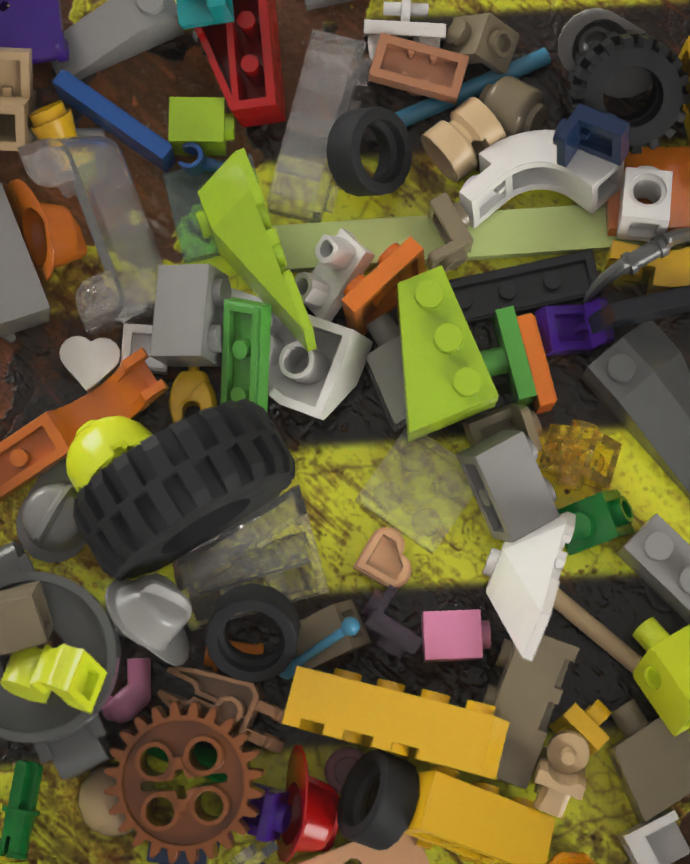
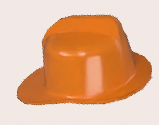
[6,179,87,281]

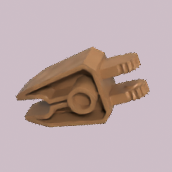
[157,667,285,753]

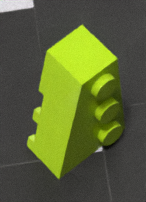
[396,265,499,442]

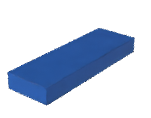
[52,69,176,173]

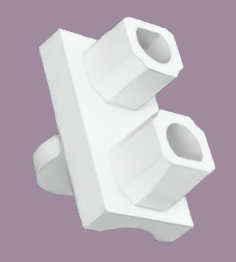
[364,0,446,61]
[295,228,375,322]

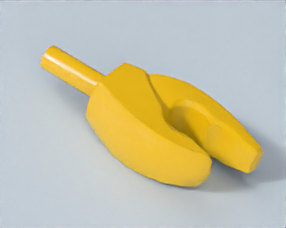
[169,367,217,423]

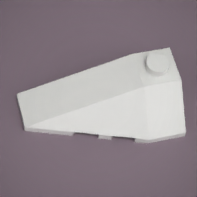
[482,511,576,661]

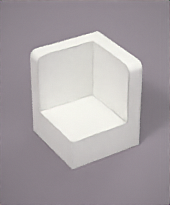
[617,809,690,864]

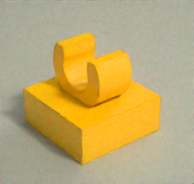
[549,699,612,756]

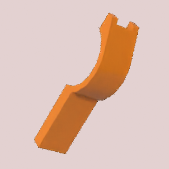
[0,348,169,502]

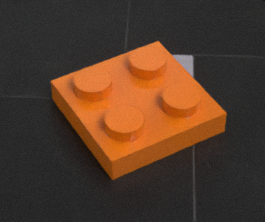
[341,236,425,336]

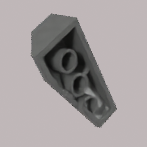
[581,320,690,500]

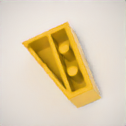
[404,765,556,864]

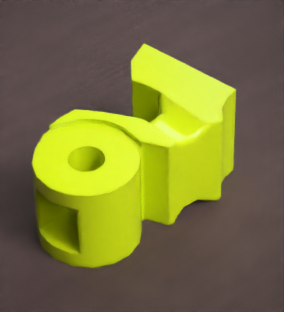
[0,644,107,714]

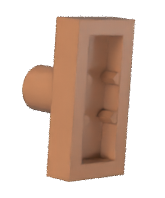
[368,33,469,105]

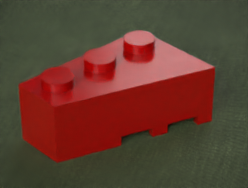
[194,0,287,128]

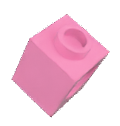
[421,609,491,663]

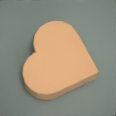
[353,527,412,589]

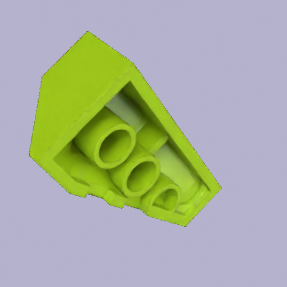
[195,148,317,352]

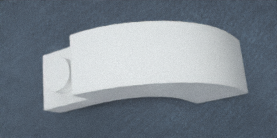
[459,130,624,229]

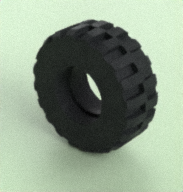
[73,399,295,581]

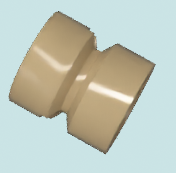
[420,97,506,183]

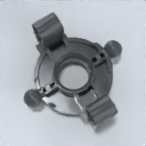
[0,541,126,780]

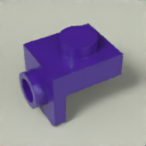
[535,297,615,356]
[242,782,292,842]

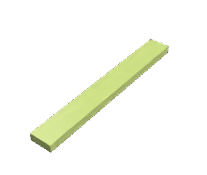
[272,203,641,273]

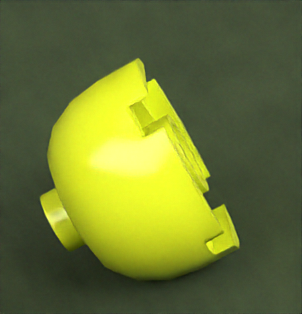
[66,415,152,494]

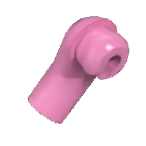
[102,658,151,724]

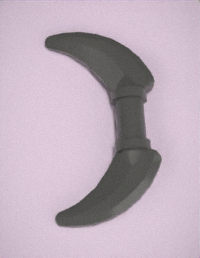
[584,227,690,303]

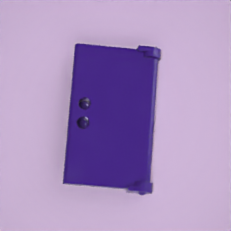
[0,0,70,65]

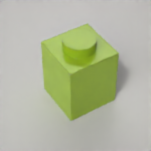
[168,97,235,156]

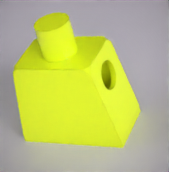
[632,617,690,737]

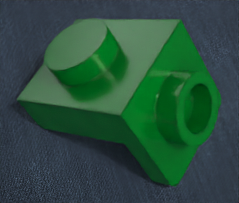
[558,490,634,556]

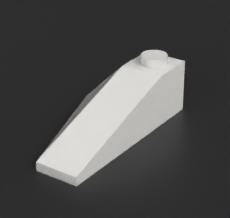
[231,288,373,421]

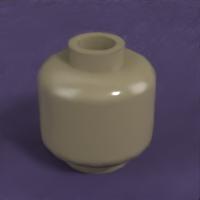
[479,76,548,137]

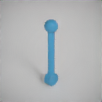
[279,617,360,679]

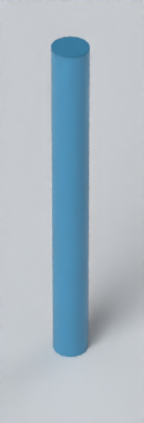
[395,47,551,127]

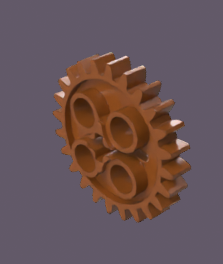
[104,700,265,864]

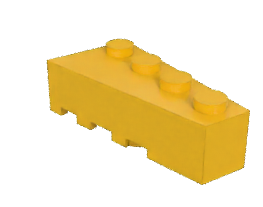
[282,666,510,780]

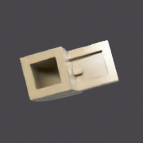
[0,47,36,151]

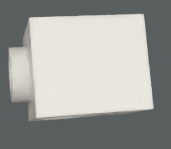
[616,166,673,242]

